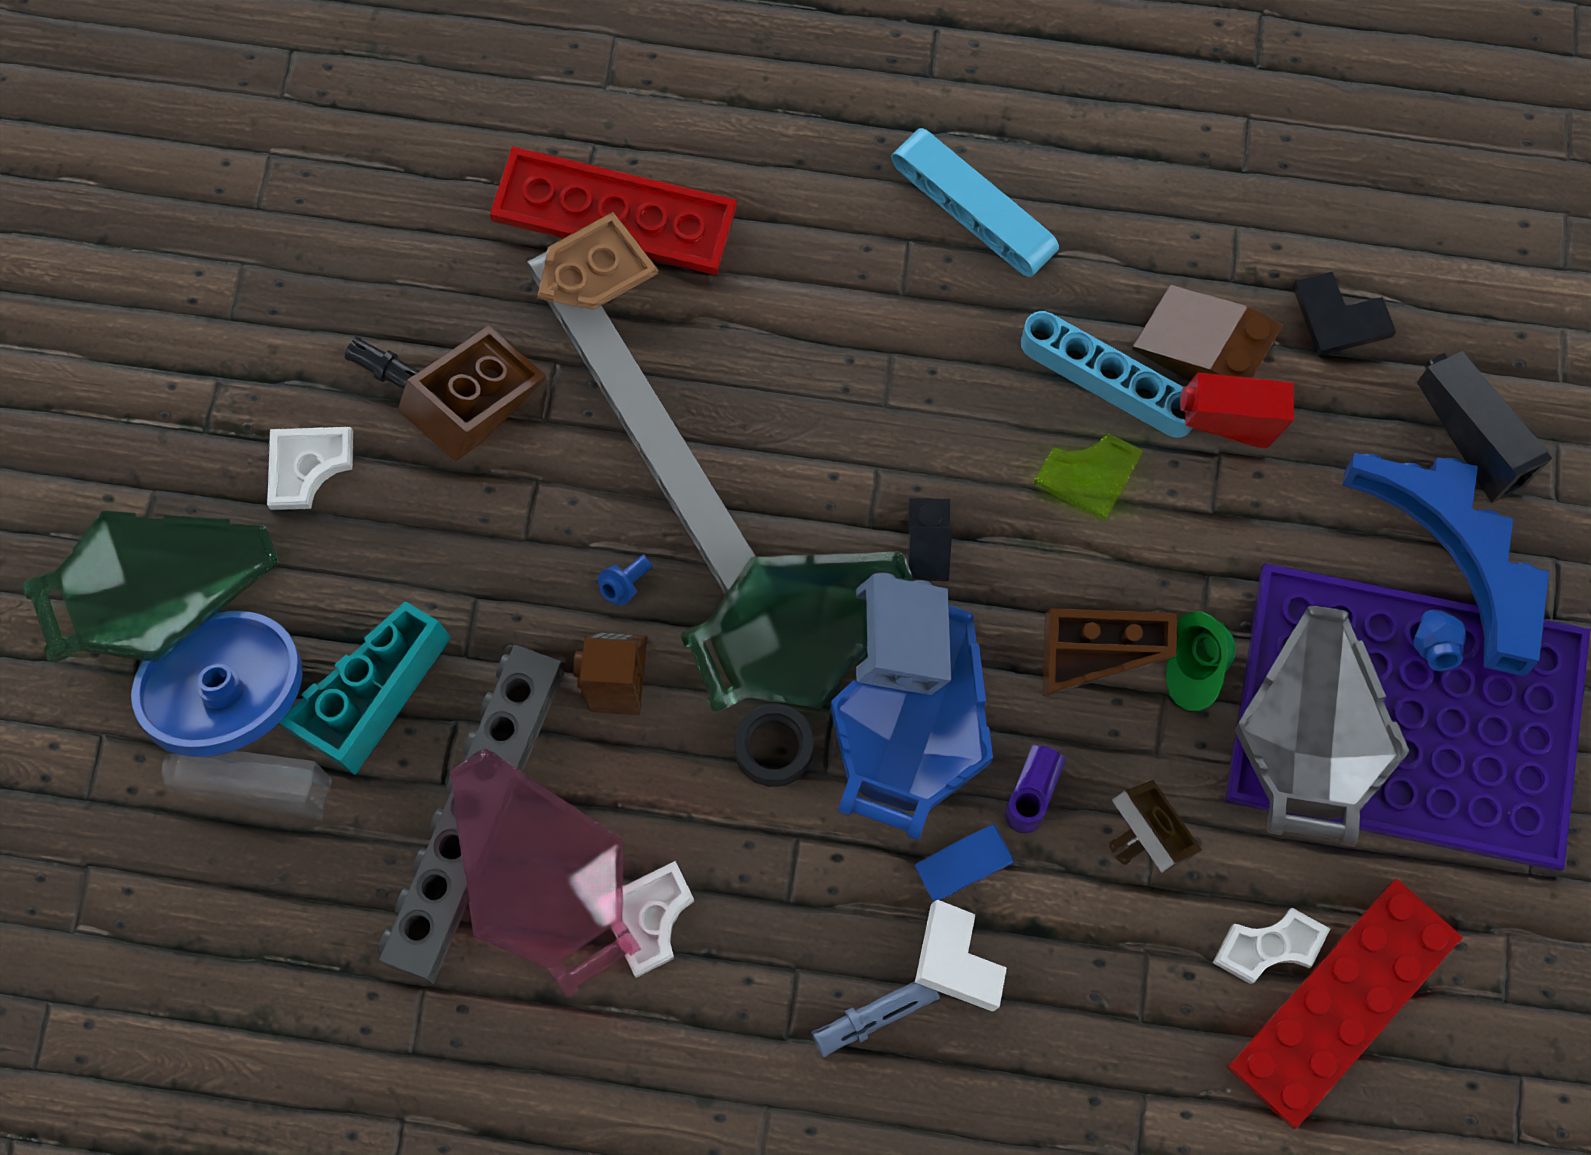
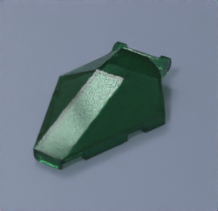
[22,511,278,662]
[680,552,914,712]

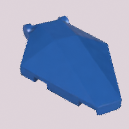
[830,605,993,841]

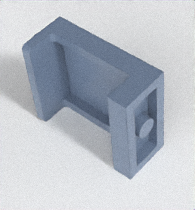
[856,573,951,695]

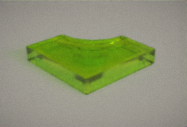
[1034,432,1143,522]

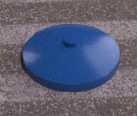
[131,611,303,757]

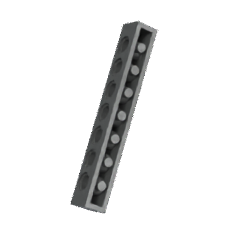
[378,644,565,984]

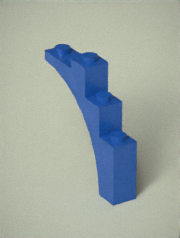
[1342,453,1549,677]

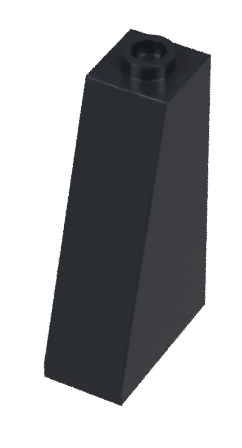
[1417,351,1552,503]

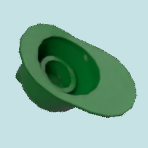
[1166,612,1236,711]

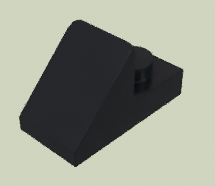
[908,498,952,581]

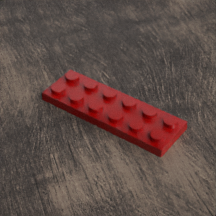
[490,146,737,275]
[1226,878,1463,1129]

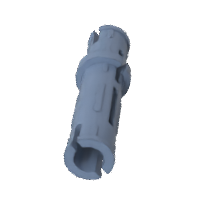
[811,981,940,1058]

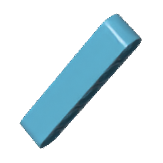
[891,128,1059,277]
[1021,311,1193,438]

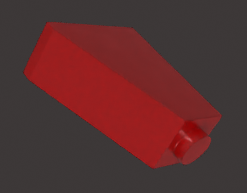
[1180,373,1294,449]

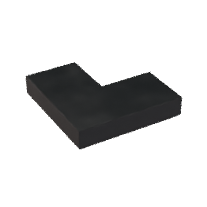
[1292,271,1396,356]

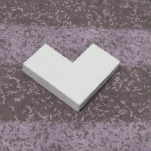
[915,900,1007,1012]

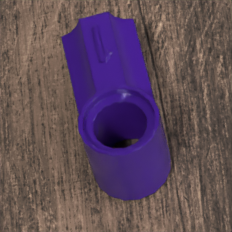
[1005,745,1066,834]

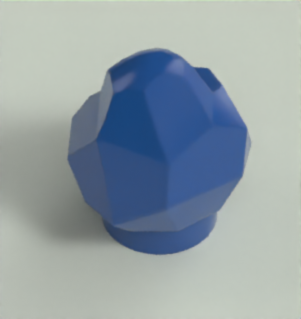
[1413,609,1466,671]

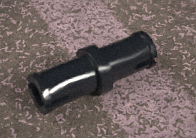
[344,336,420,389]

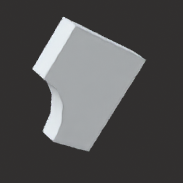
[267,427,353,510]
[598,861,694,978]

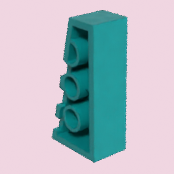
[278,601,451,775]

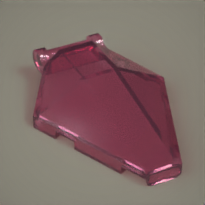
[450,749,641,998]

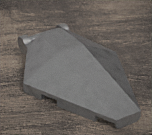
[1235,606,1409,847]

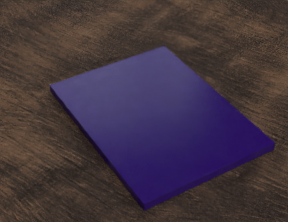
[1225,563,1591,872]

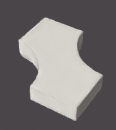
[1213,908,1330,984]

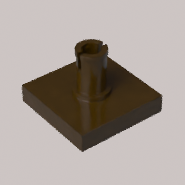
[1109,780,1202,873]

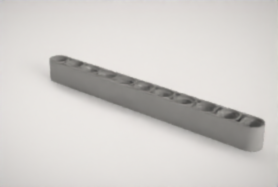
[527,252,778,619]

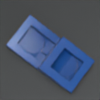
[914,824,1015,902]

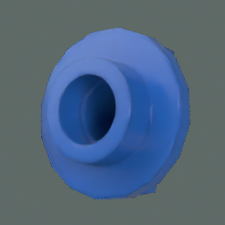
[598,554,654,606]

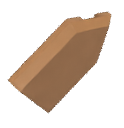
[537,212,659,310]

